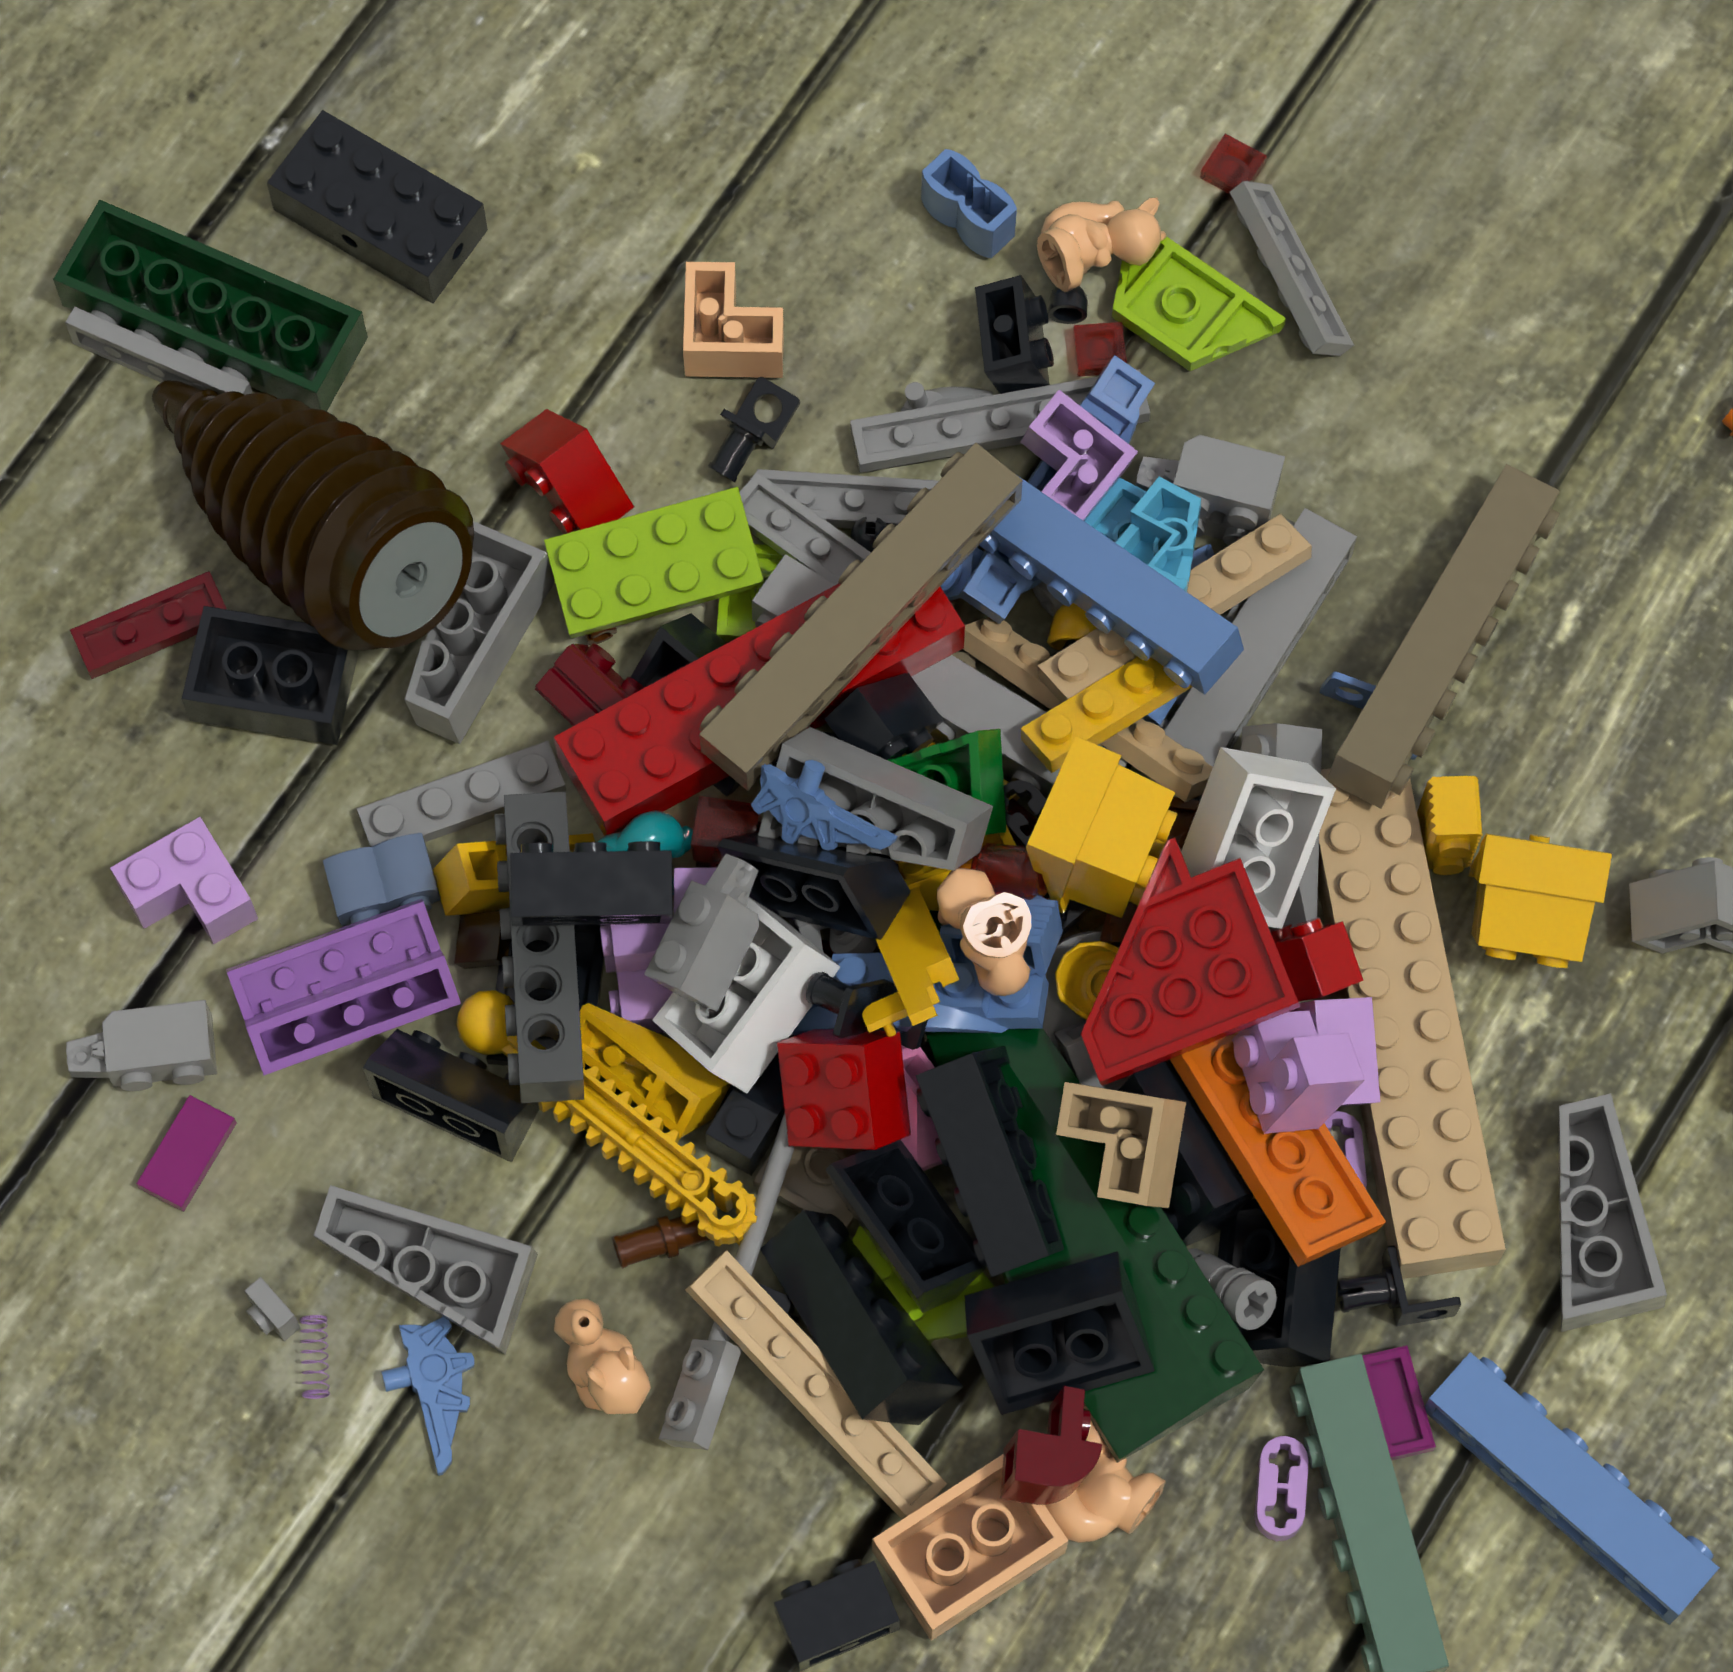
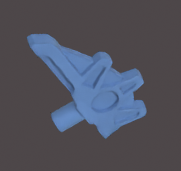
[751,760,898,851]
[381,1317,474,1476]

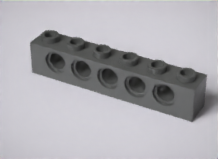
[494,791,584,1103]

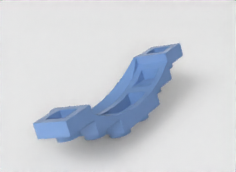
[958,355,1155,624]
[791,953,1049,1035]

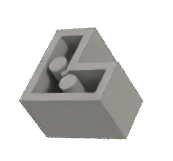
[1629,857,1733,954]

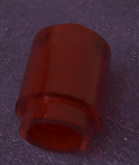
[971,843,1048,900]

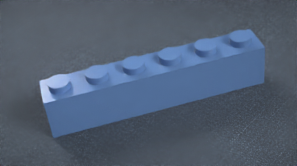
[979,475,1244,695]
[1425,1352,1720,1625]

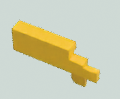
[862,887,960,1037]

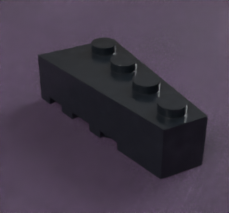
[915,1046,1065,1277]
[760,1210,963,1425]

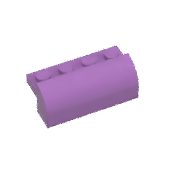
[226,899,461,1075]

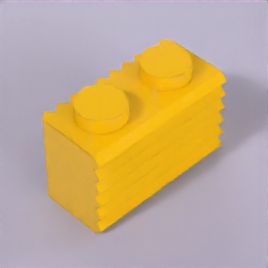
[1417,776,1483,875]

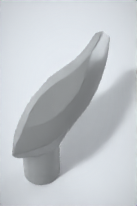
[900,382,993,411]

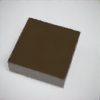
[454,911,510,969]

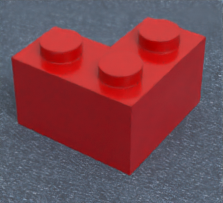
[500,409,634,534]
[1270,917,1363,1002]

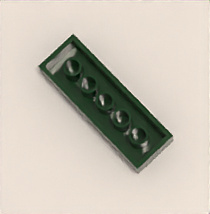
[53,200,368,411]

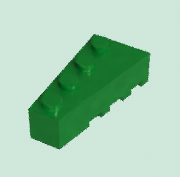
[888,729,1006,835]

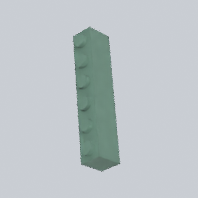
[1289,1354,1449,1672]

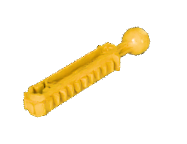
[456,990,757,1247]

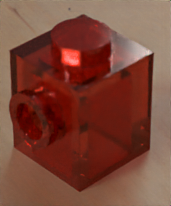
[691,796,762,868]

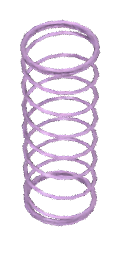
[300,1315,330,1399]

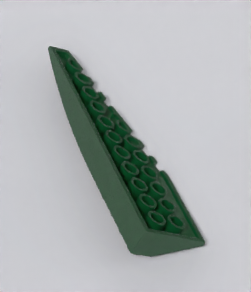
[924,910,1264,1463]

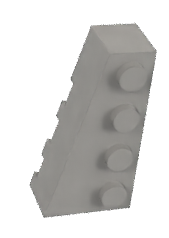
[404,521,555,744]
[758,727,993,871]

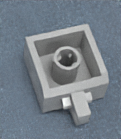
[1136,435,1285,546]

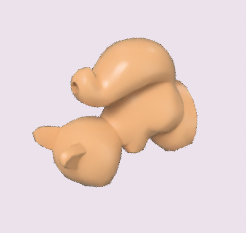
[1037,197,1166,292]
[937,868,1031,996]
[554,1299,651,1414]
[1045,1421,1166,1543]

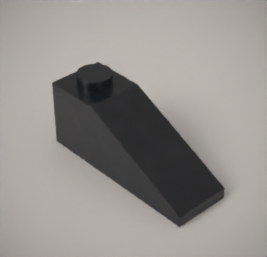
[705,1035,796,1176]

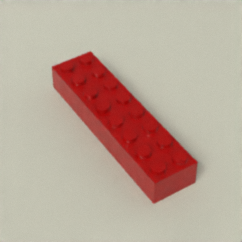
[554,583,965,836]

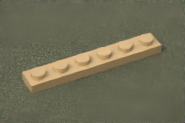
[1038,514,1312,703]
[963,617,1213,802]
[685,1250,947,1519]

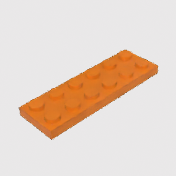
[1170,1031,1386,1267]

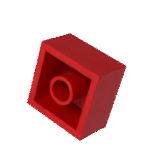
[777,1029,911,1150]

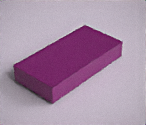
[136,1095,237,1212]
[1362,1345,1436,1460]

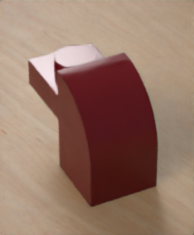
[1000,1386,1102,1505]

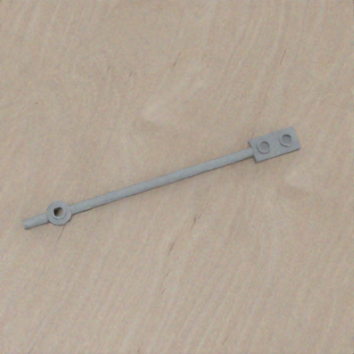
[659,928,878,1450]

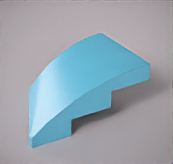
[1084,476,1201,592]

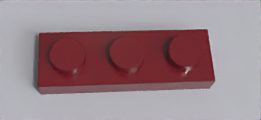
[70,571,227,679]

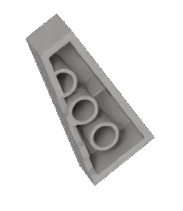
[1558,1093,1667,1332]
[313,1185,538,1355]

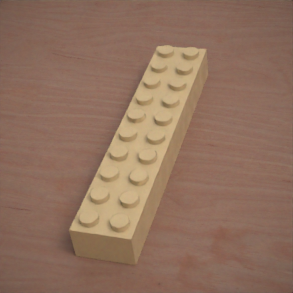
[1318,768,1506,1279]

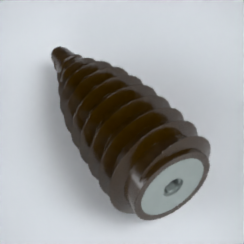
[152,380,474,651]

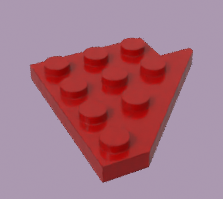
[1081,838,1301,1086]

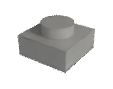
[244,1277,300,1341]

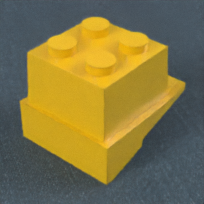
[1026,736,1177,918]
[1469,833,1612,968]

